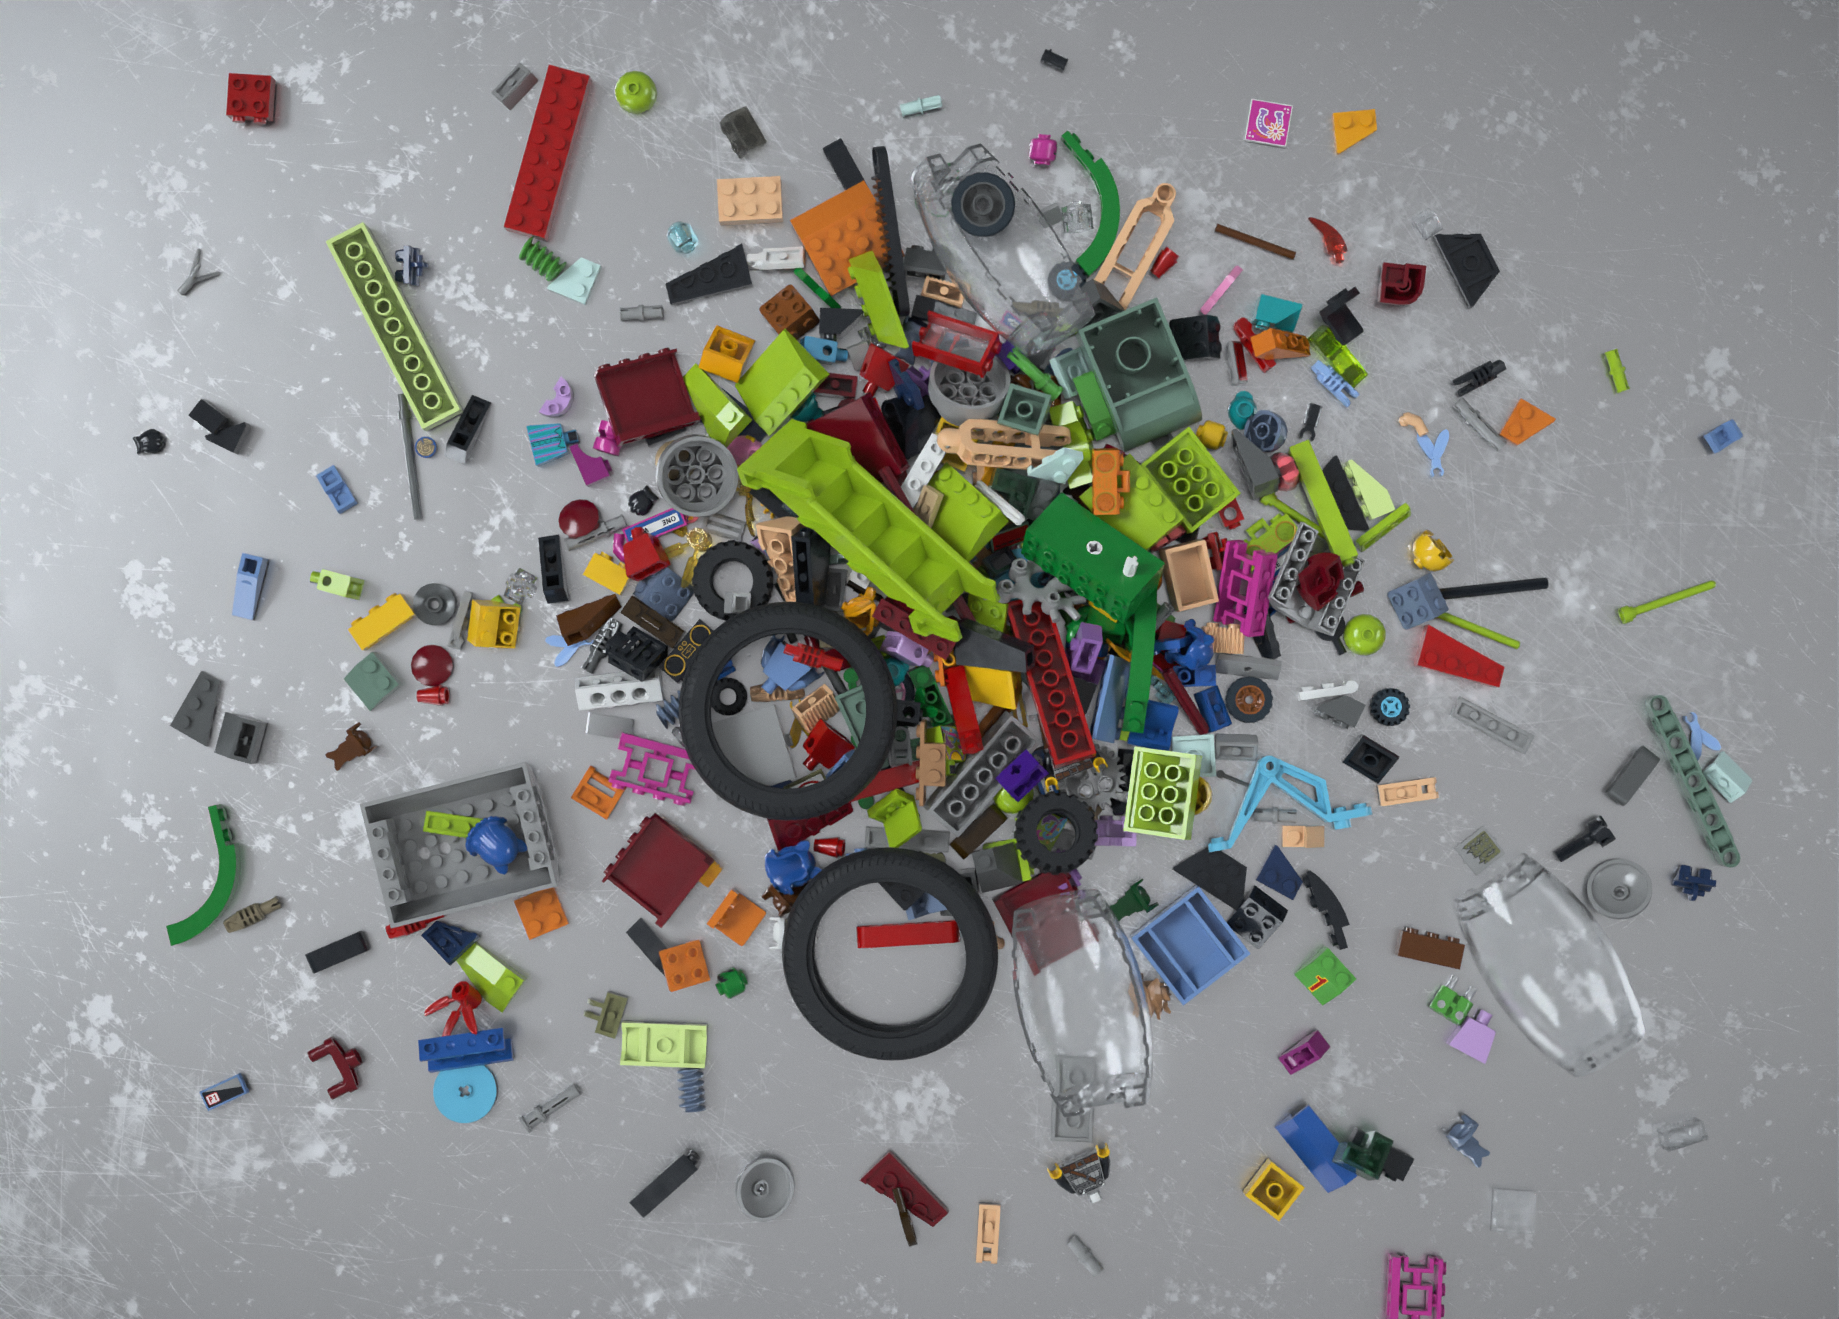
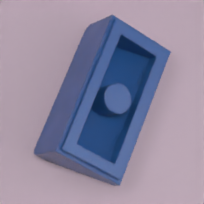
[1194,685,1232,733]

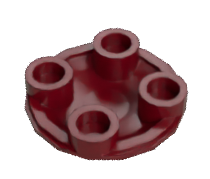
[558,499,599,539]
[411,645,453,687]

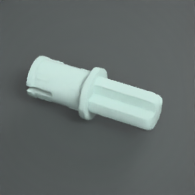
[900,95,942,117]

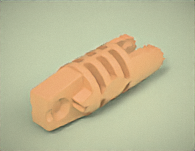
[750,684,805,702]

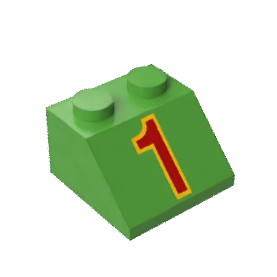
[1294,946,1356,1005]

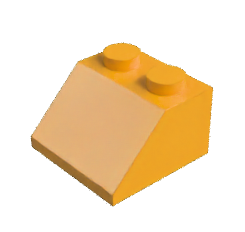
[698,325,755,383]

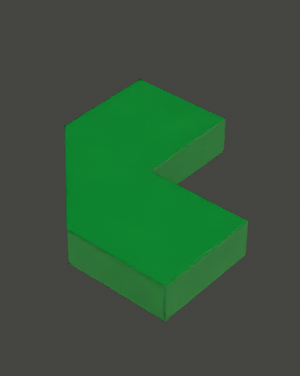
[794,268,842,308]

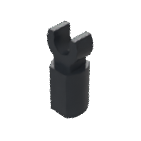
[1299,403,1323,442]

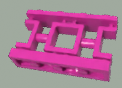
[1213,540,1278,637]
[608,732,695,806]
[1386,1253,1446,1319]

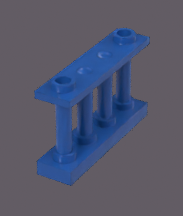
[418,1028,514,1073]

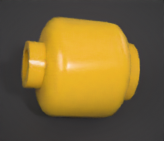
[1196,420,1228,450]

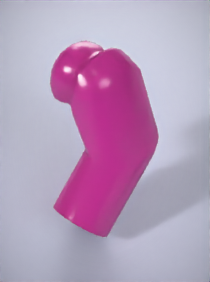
[613,533,625,563]

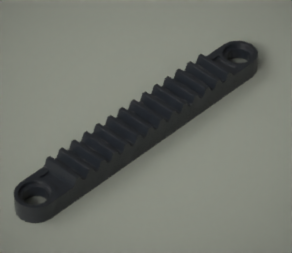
[871,146,910,317]

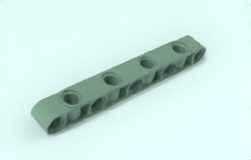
[1645,695,1741,868]

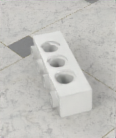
[575,668,663,711]

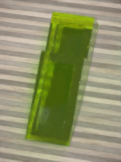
[1307,325,1369,388]

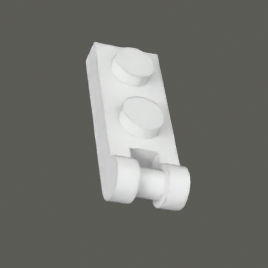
[1297,680,1358,701]

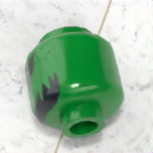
[715,967,748,999]

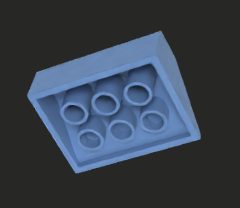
[1090,655,1130,743]

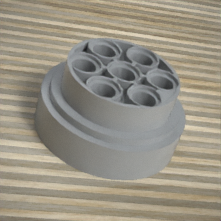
[928,347,1010,426]
[656,434,738,517]

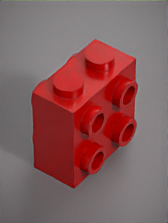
[226,73,276,125]

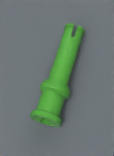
[1007,347,1063,401]

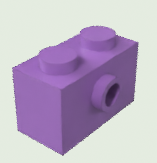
[1069,622,1103,674]

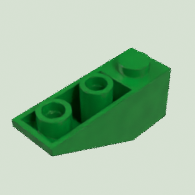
[908,665,953,727]

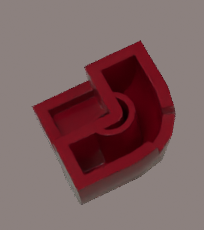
[1377,262,1426,305]
[1296,552,1344,611]

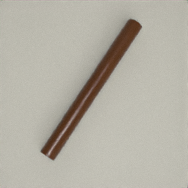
[1215,223,1296,260]

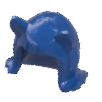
[1164,619,1214,670]
[465,816,528,875]
[764,840,822,895]

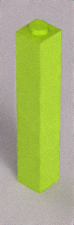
[1288,439,1358,567]

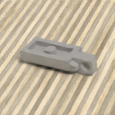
[447,591,476,650]

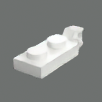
[746,246,806,270]

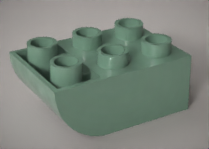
[1075,297,1202,452]

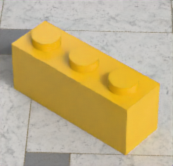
[348,593,416,651]

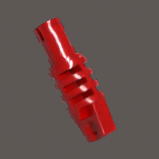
[784,643,844,672]
[385,915,445,939]

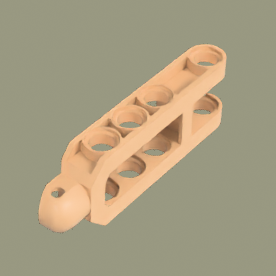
[1094,183,1176,310]
[937,419,1071,470]

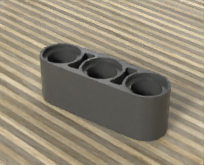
[1605,745,1660,806]

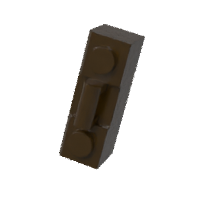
[620,595,686,649]

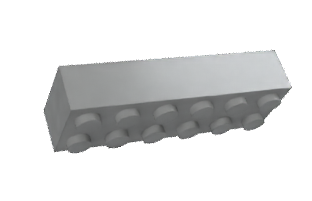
[923,710,1042,837]

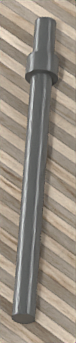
[397,393,422,520]

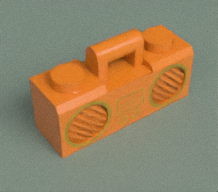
[1092,448,1130,515]

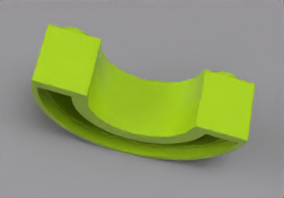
[1049,401,1096,489]

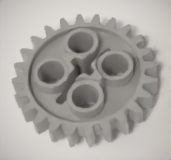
[1059,744,1126,812]

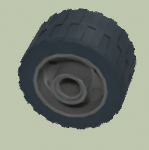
[951,172,1015,237]

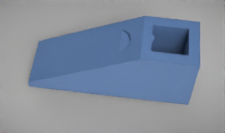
[232,553,268,620]

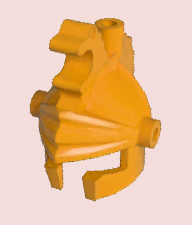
[841,587,880,635]

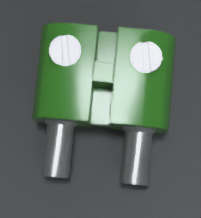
[1429,975,1477,1026]

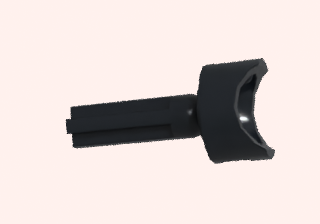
[1555,816,1616,862]

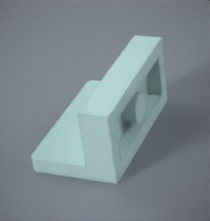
[1702,751,1752,803]

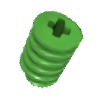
[519,236,567,281]

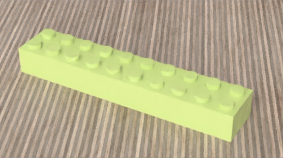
[326,222,463,431]

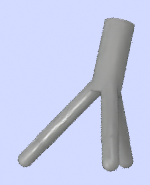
[177,249,220,296]

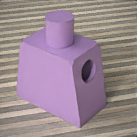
[880,631,934,668]
[1446,1009,1496,1064]

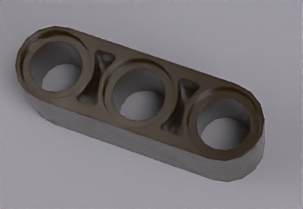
[949,803,1008,860]

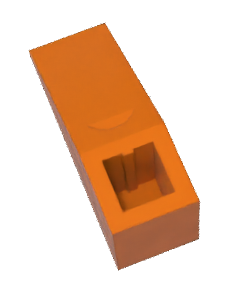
[1250,328,1311,360]

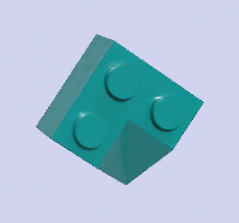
[1251,294,1303,333]

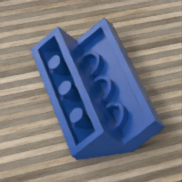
[1275,1104,1362,1193]

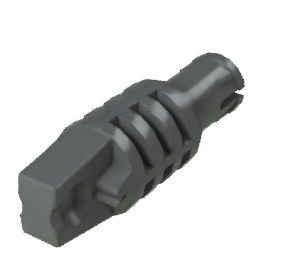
[581,618,622,674]

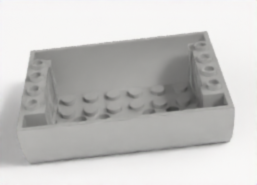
[360,762,559,928]

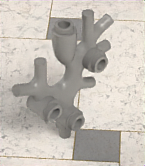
[983,558,1086,623]

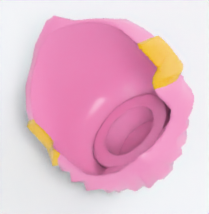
[727,435,762,468]

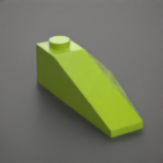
[683,363,752,448]
[456,942,527,1013]

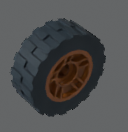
[1225,677,1273,723]

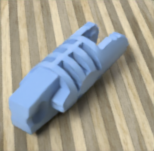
[1311,360,1360,408]

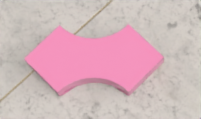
[1200,265,1243,315]

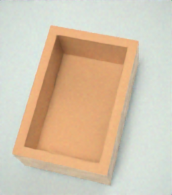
[717,176,783,225]
[1158,539,1219,612]

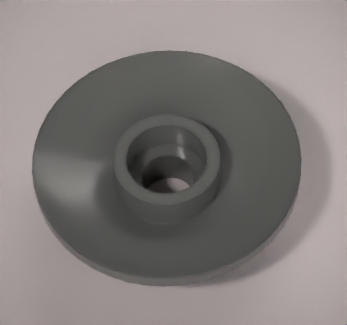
[413,583,456,625]

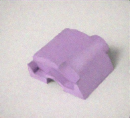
[539,377,574,417]
[1095,815,1137,846]

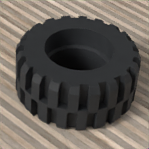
[692,540,774,621]
[1014,791,1098,875]

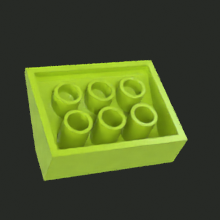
[847,251,909,348]
[735,329,830,436]
[1140,427,1241,534]
[1079,453,1184,551]
[914,462,1009,562]
[1123,746,1202,840]

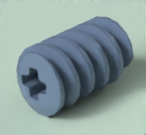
[656,690,680,729]
[677,1068,706,1113]

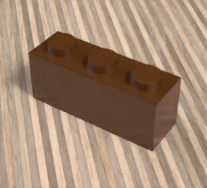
[1395,927,1465,970]

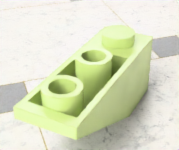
[1344,459,1395,520]

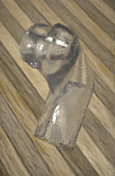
[858,327,887,349]

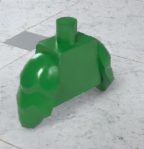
[1066,605,1133,653]

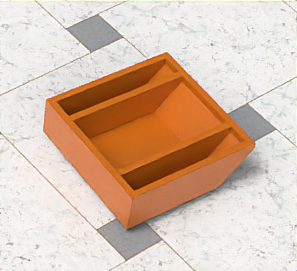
[790,180,905,296]

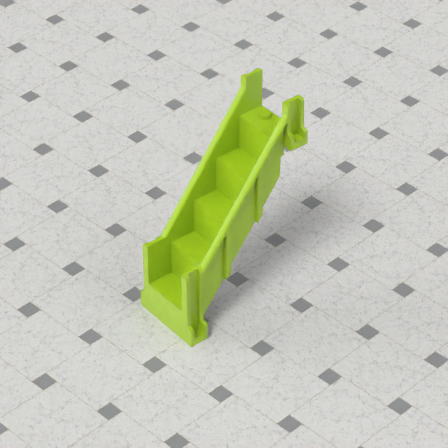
[737,419,1000,642]

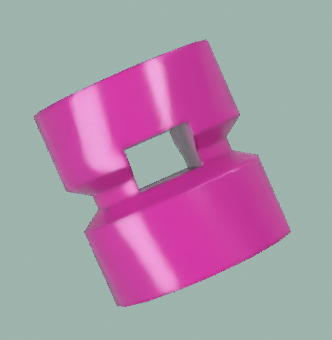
[593,420,622,456]

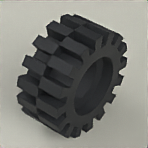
[711,678,747,716]

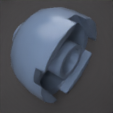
[1244,410,1288,453]

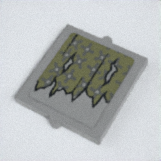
[1454,826,1505,876]

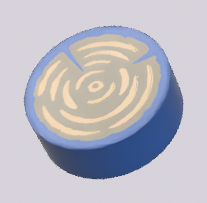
[415,437,437,458]

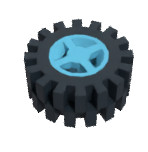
[1370,688,1410,726]

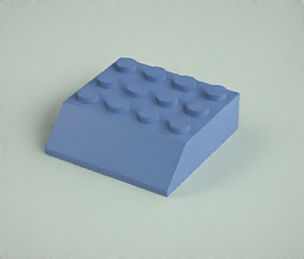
[1130,885,1250,1006]

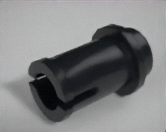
[1040,49,1068,71]

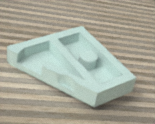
[547,257,601,305]
[1027,447,1083,484]

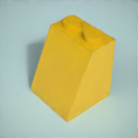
[964,666,1023,709]

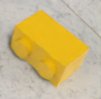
[583,552,631,596]

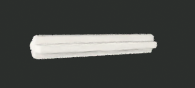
[974,481,1025,525]

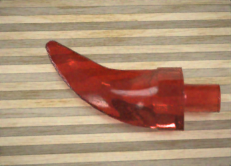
[1308,217,1348,264]

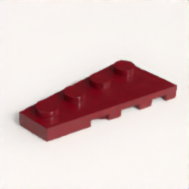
[767,802,854,852]
[859,1150,949,1227]

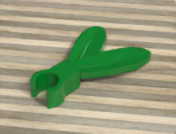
[904,687,939,717]

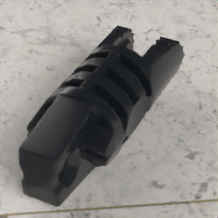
[1452,360,1507,397]

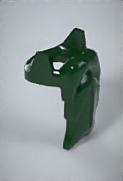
[1104,878,1159,925]

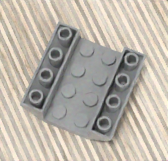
[1268,522,1365,636]

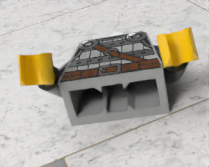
[1043,749,1108,792]
[1047,1143,1111,1204]

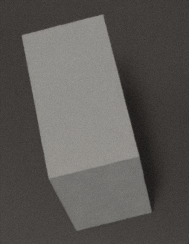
[712,705,797,801]

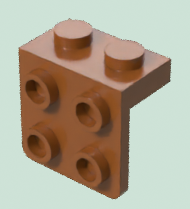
[759,284,820,340]

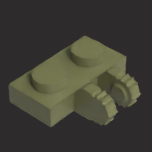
[583,991,628,1039]

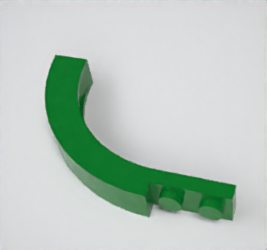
[1060,130,1120,279]
[1122,588,1157,733]
[166,804,241,946]

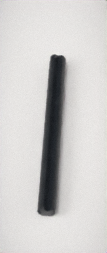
[1439,577,1549,600]

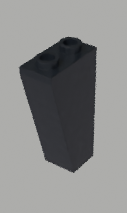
[791,527,831,607]
[954,618,1035,673]
[629,1148,701,1218]

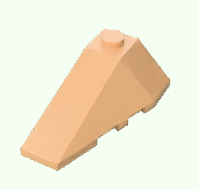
[756,516,805,602]

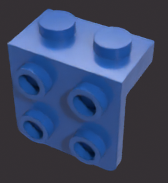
[1127,700,1179,751]

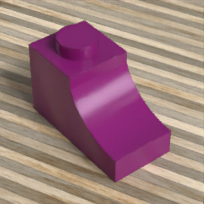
[569,444,613,487]
[1278,1030,1330,1075]

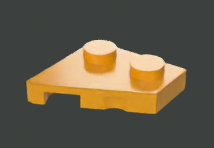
[1332,109,1377,155]

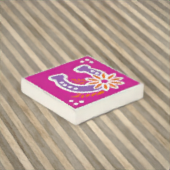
[1244,99,1293,148]

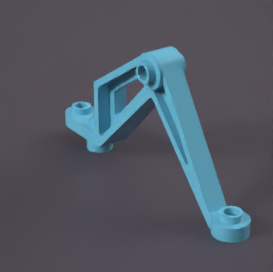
[1208,756,1373,852]

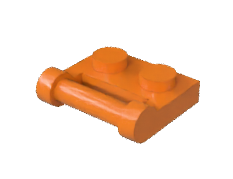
[571,766,627,820]

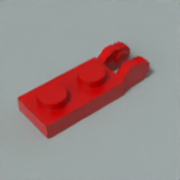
[1232,317,1276,373]

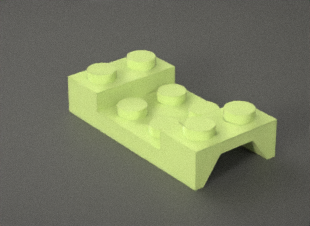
[620,1021,708,1068]

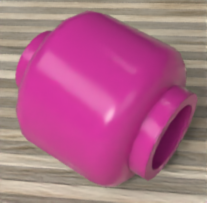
[1029,134,1057,165]

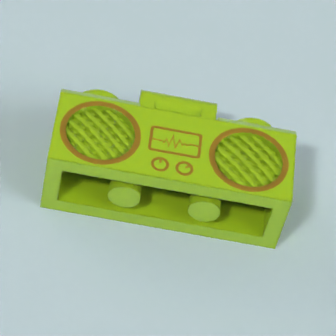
[1241,513,1298,572]

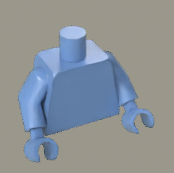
[761,635,824,695]

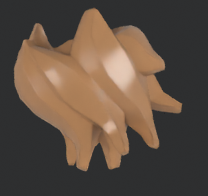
[1130,973,1172,1021]

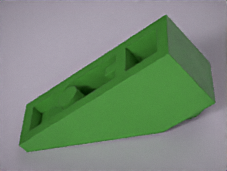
[1073,371,1116,441]

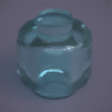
[667,221,698,254]

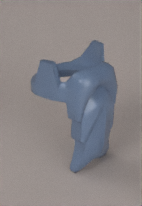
[895,316,928,365]
[1446,1114,1490,1168]

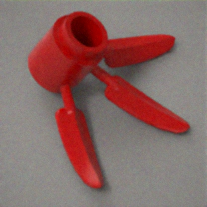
[424,981,482,1037]

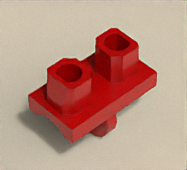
[1202,532,1228,571]

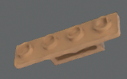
[916,719,946,806]

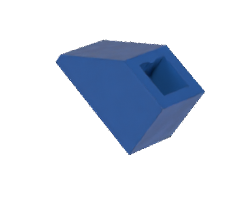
[1173,665,1216,687]

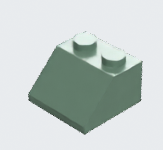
[997,383,1052,436]
[344,652,403,711]

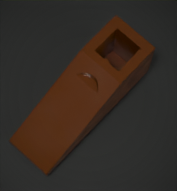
[556,594,622,646]

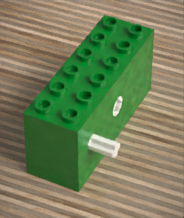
[1021,492,1165,624]

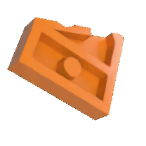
[1499,398,1556,446]

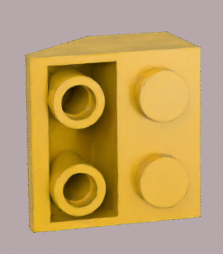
[467,599,521,648]

